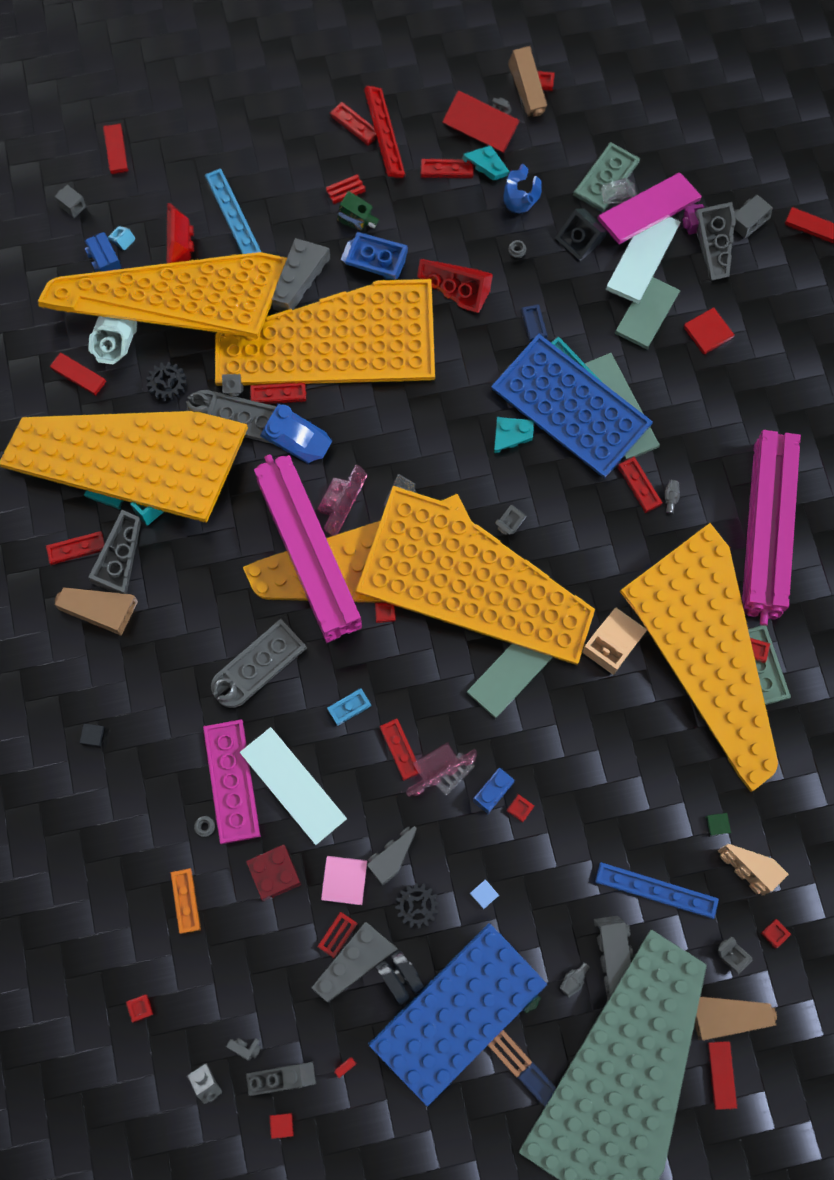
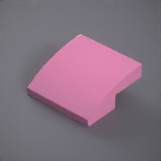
[321,856,367,905]

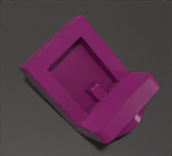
[683,204,704,235]

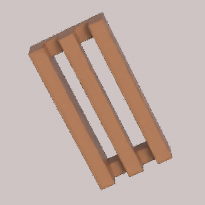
[488,1030,532,1077]

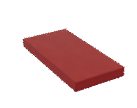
[443,90,520,153]

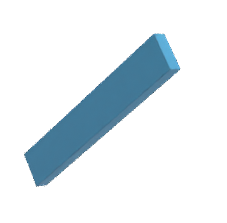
[205,169,261,254]

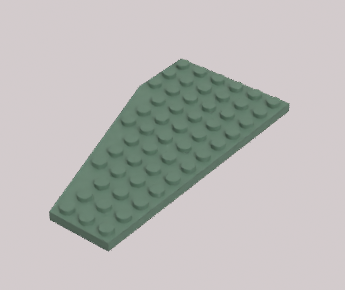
[519,929,706,1180]

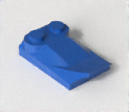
[341,232,408,280]
[260,404,332,464]

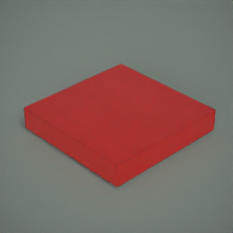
[683,307,734,355]

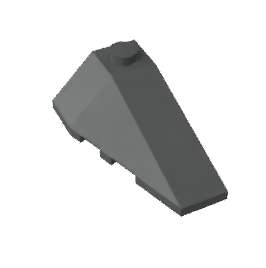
[695,202,736,280]

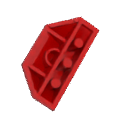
[167,203,194,263]

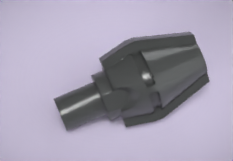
[665,480,680,514]
[560,963,590,997]

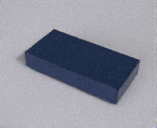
[521,304,547,342]
[517,1062,556,1107]

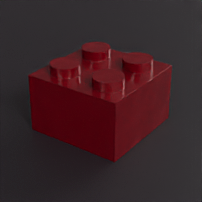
[246,845,301,901]

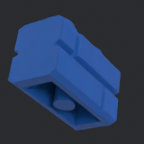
[84,232,122,272]
[473,768,515,814]

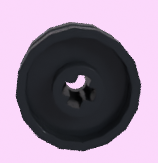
[375,950,424,1006]

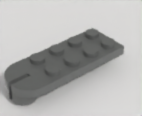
[186,390,276,444]
[211,619,307,708]

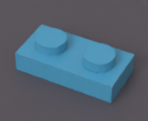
[327,688,371,726]

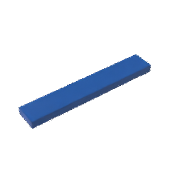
[595,862,719,919]

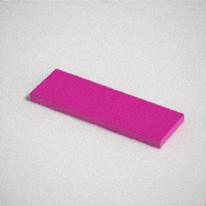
[597,173,702,244]
[203,719,261,844]

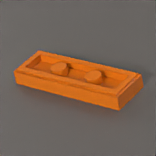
[171,868,201,934]

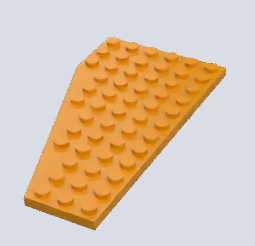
[0,411,248,523]
[356,486,595,665]

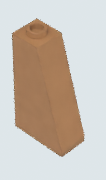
[508,46,547,116]
[55,588,138,635]
[694,997,777,1040]

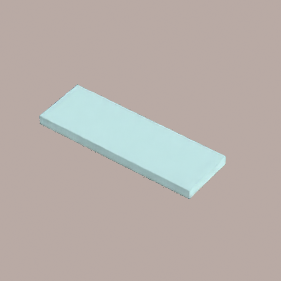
[606,217,680,304]
[240,727,347,845]

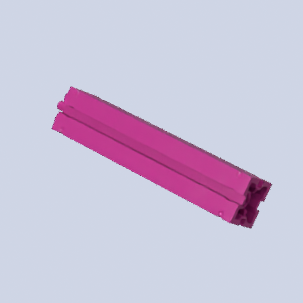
[742,430,801,626]
[254,454,362,643]

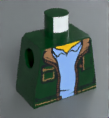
[337,191,379,231]

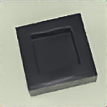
[80,724,104,747]

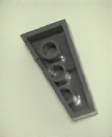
[272,238,330,312]
[88,510,141,594]
[594,916,633,1000]
[312,922,398,1002]

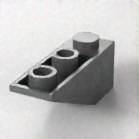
[367,826,417,886]
[246,1062,316,1096]

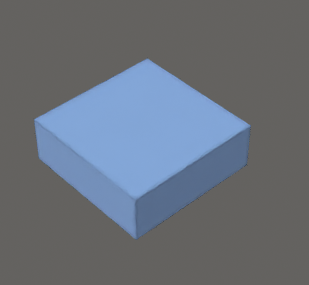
[470,880,499,909]

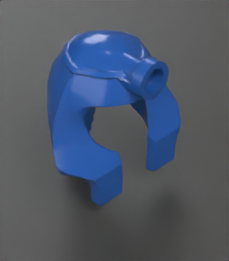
[503,164,542,213]

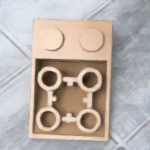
[582,608,647,675]
[718,844,788,895]

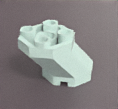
[88,316,137,364]

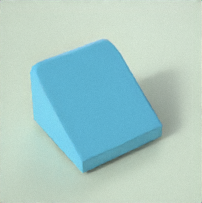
[108,226,135,250]

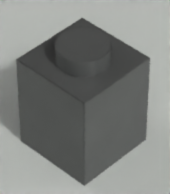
[55,185,86,218]

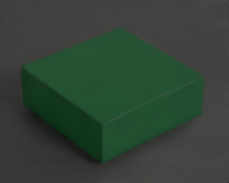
[706,813,731,836]

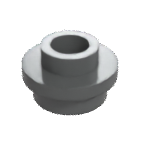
[508,240,526,258]
[194,816,215,837]

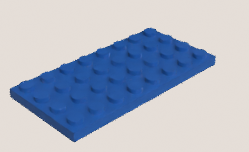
[491,334,653,479]
[369,923,547,1106]

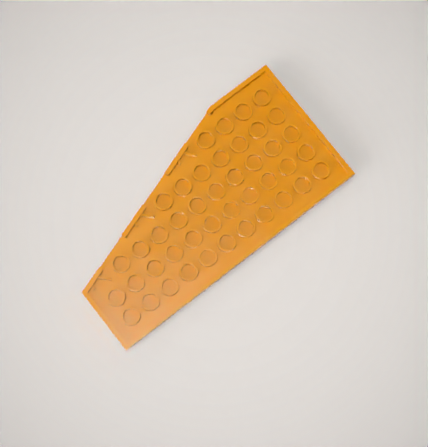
[215,279,435,386]

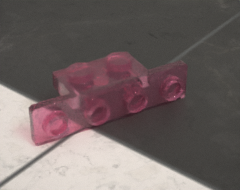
[318,465,367,536]
[406,742,477,797]

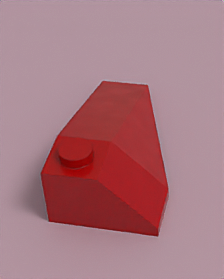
[417,259,493,313]

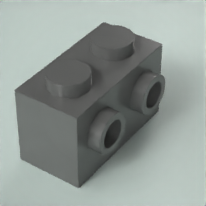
[734,195,773,239]

